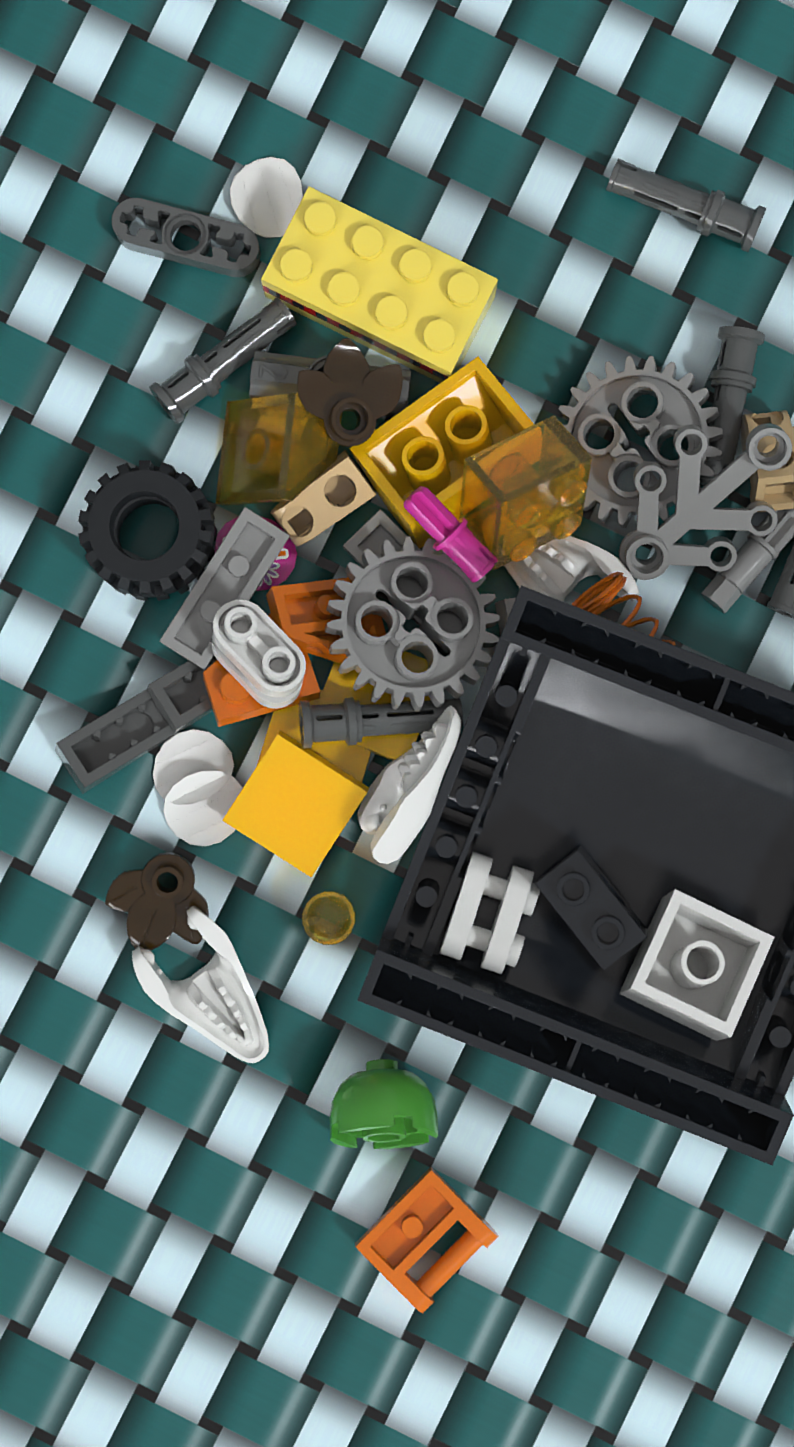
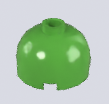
[330,1059,438,1149]

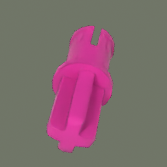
[404,486,498,583]

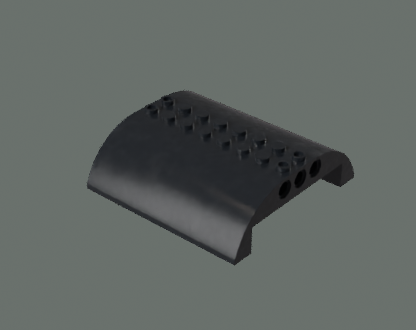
[357,585,794,1166]

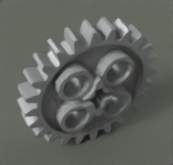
[551,356,724,528]
[325,536,500,712]

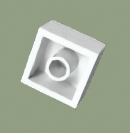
[619,889,774,1041]

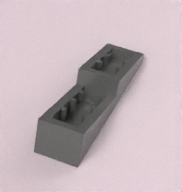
[55,656,217,794]

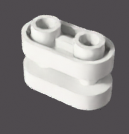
[212,600,306,709]
[439,852,540,974]

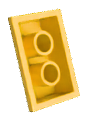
[349,357,546,549]

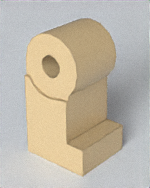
[741,410,794,512]
[270,450,376,547]

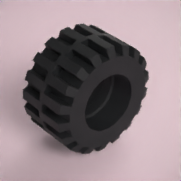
[78,460,217,601]

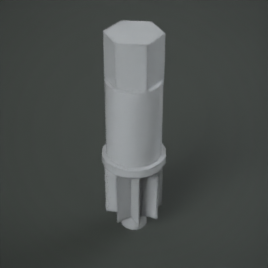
[701,509,794,614]

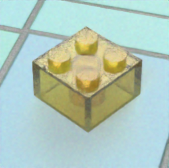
[459,415,592,570]

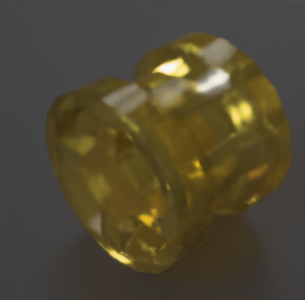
[302,891,356,945]

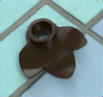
[297,338,403,447]
[105,852,209,951]

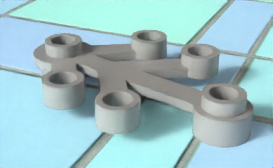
[619,423,792,580]

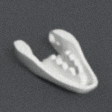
[487,512,640,601]
[358,706,461,864]
[132,906,269,1063]

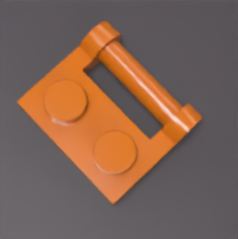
[355,1167,499,1313]

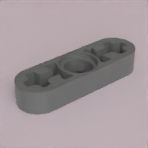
[112,198,261,277]

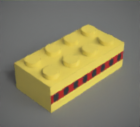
[261,186,498,383]

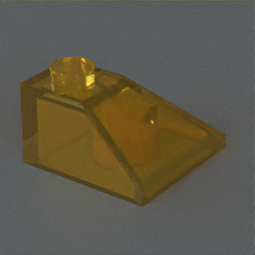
[215,393,342,506]

